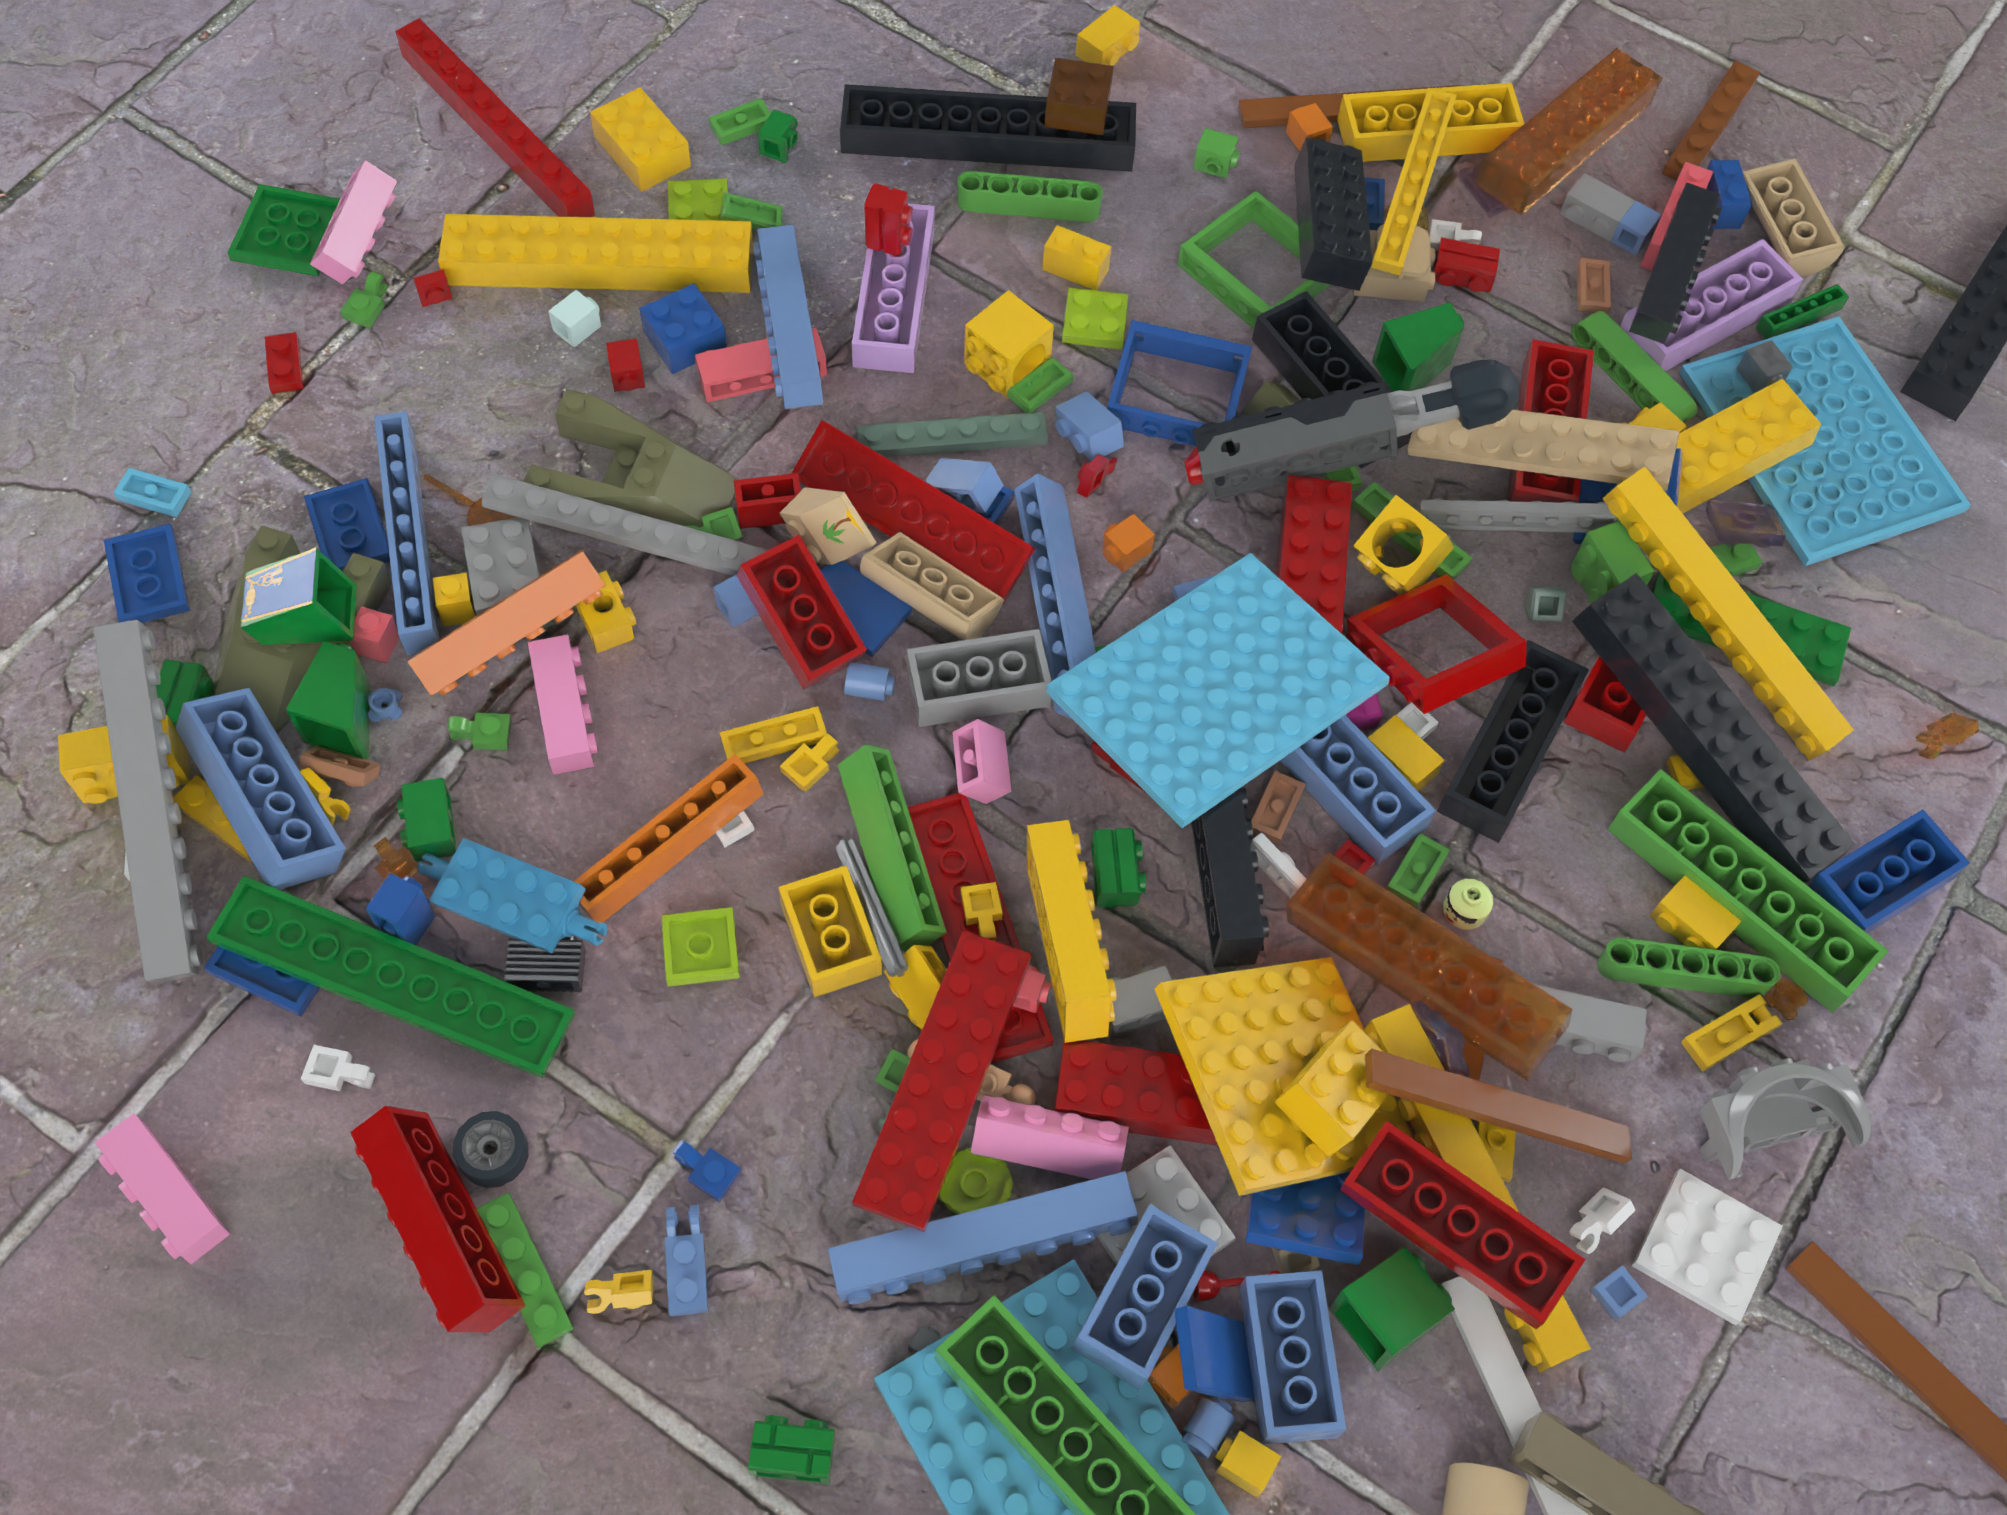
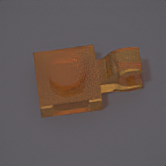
[1916,712,1979,759]
[373,837,418,883]

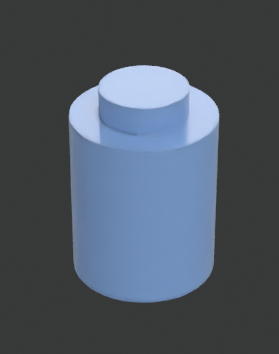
[844,662,896,702]

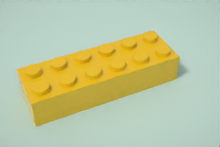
[1337,83,1525,162]
[1677,378,1821,514]
[1026,820,1116,1043]

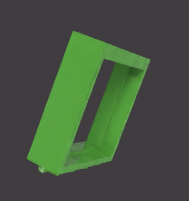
[1178,191,1330,329]

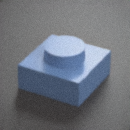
[1590,1265,1648,1322]

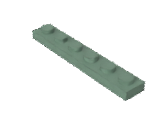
[857,412,1048,457]

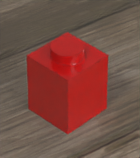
[606,339,645,392]

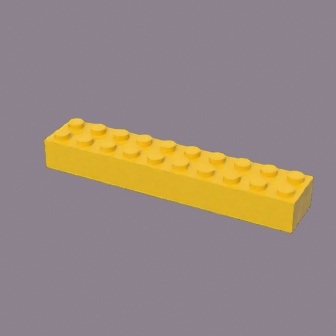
[438,214,753,293]

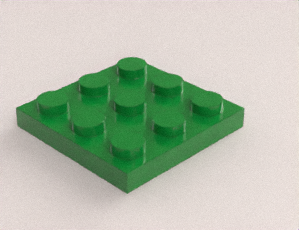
[227,184,340,277]

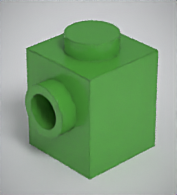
[1193,128,1241,179]

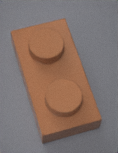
[1577,257,1611,315]
[299,745,381,787]
[1251,771,1306,845]

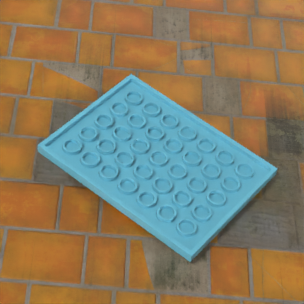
[1679,316,1971,567]
[1046,553,1390,828]
[874,1259,1230,1515]

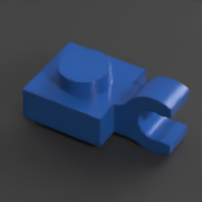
[673,1140,741,1202]

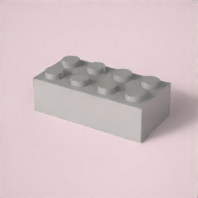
[907,629,1052,727]

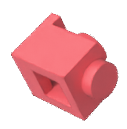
[1013,965,1052,1013]

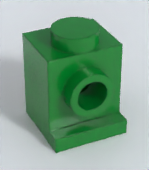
[758,109,798,163]

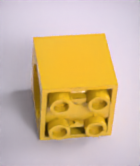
[964,290,1054,399]
[1353,495,1454,595]

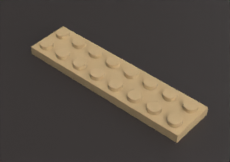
[1408,410,1679,491]

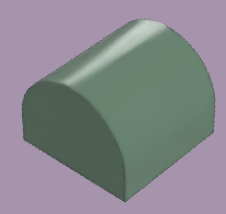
[1526,586,1567,622]

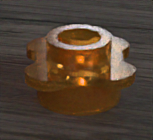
[1765,979,1808,1020]

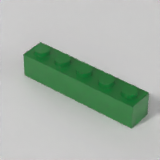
[1756,284,1849,339]

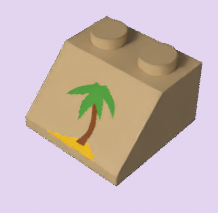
[780,487,876,565]

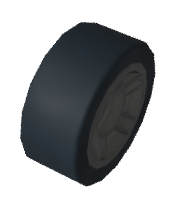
[453,1111,529,1188]

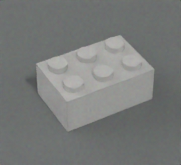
[461,517,540,615]

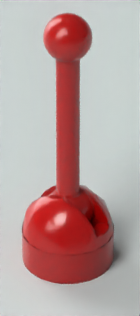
[1192,1270,1282,1302]

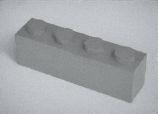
[1490,978,1647,1062]

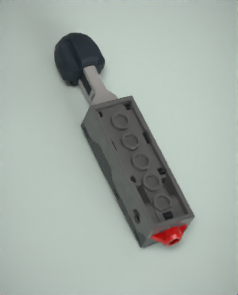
[1184,359,1520,502]

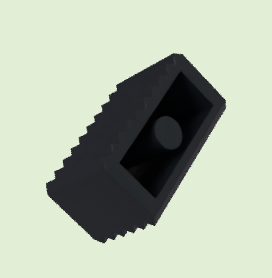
[504,936,586,993]

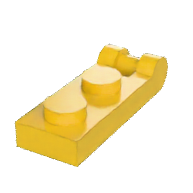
[1681,994,1783,1072]

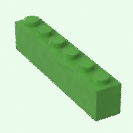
[838,744,947,951]

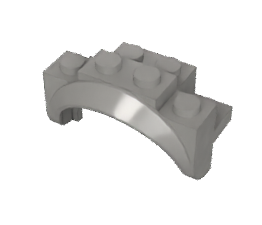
[1699,1058,1871,1180]

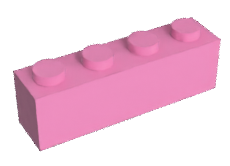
[310,160,397,285]
[528,634,598,775]
[971,1095,1129,1180]
[95,1113,230,1264]

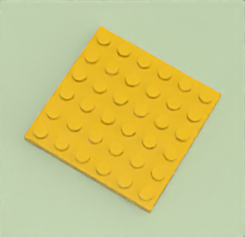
[1154,957,1414,1196]

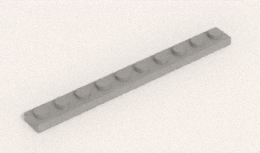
[482,473,768,576]

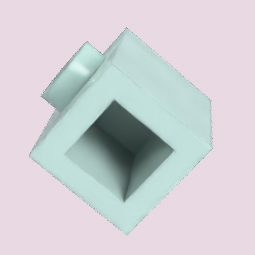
[548,290,601,347]

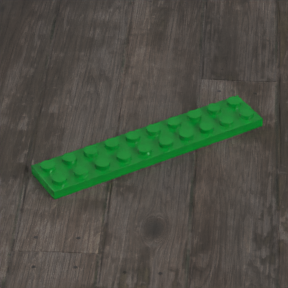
[206,875,575,1079]

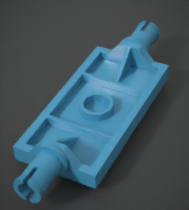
[418,838,607,953]

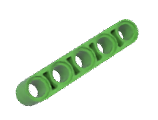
[957,171,1103,222]
[1571,311,1697,423]
[1596,938,1781,999]

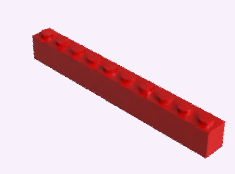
[395,18,595,217]

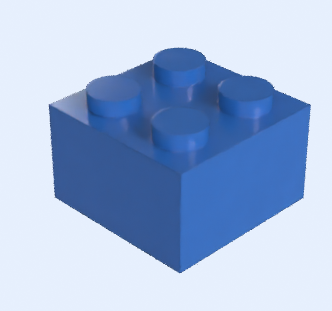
[639,283,727,374]

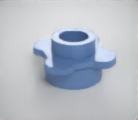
[368,688,402,722]

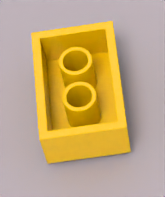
[590,87,691,192]
[58,715,191,804]
[778,865,882,998]
[1274,1020,1389,1157]

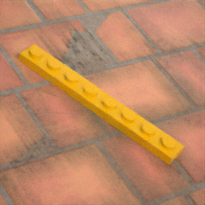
[1371,88,1457,276]

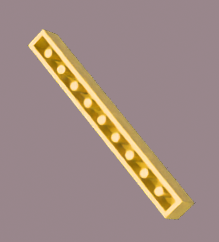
[1603,466,1854,761]
[1363,1004,1591,1373]

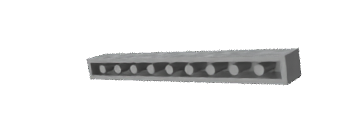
[93,620,203,983]

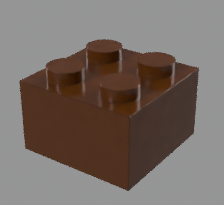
[1045,58,1114,135]

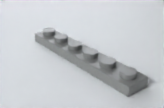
[1420,498,1620,533]

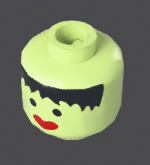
[1443,878,1493,930]

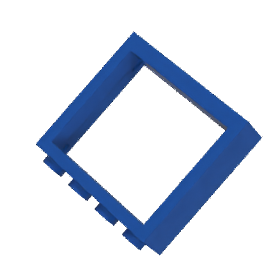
[1107,320,1252,446]

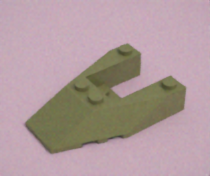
[523,389,740,527]
[212,525,392,734]

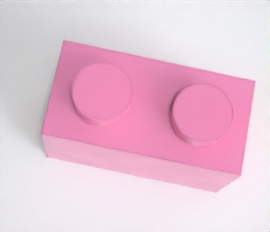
[952,719,1012,804]

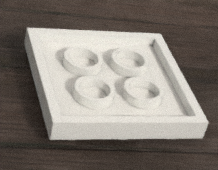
[1096,1145,1236,1264]
[1632,1169,1783,1325]

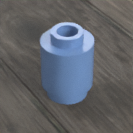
[1181,1396,1236,1459]

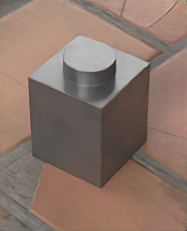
[1736,340,1793,393]

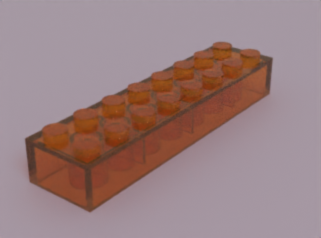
[1475,48,1663,215]
[1286,852,1573,1081]

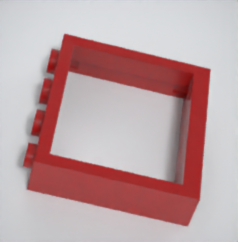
[1346,574,1526,714]

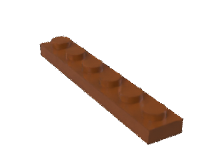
[1661,60,1761,181]

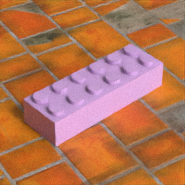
[852,203,935,373]
[1620,239,1803,371]

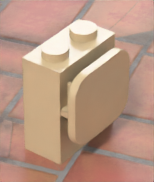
[1353,224,1435,302]

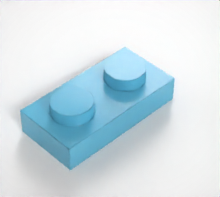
[113,468,192,518]

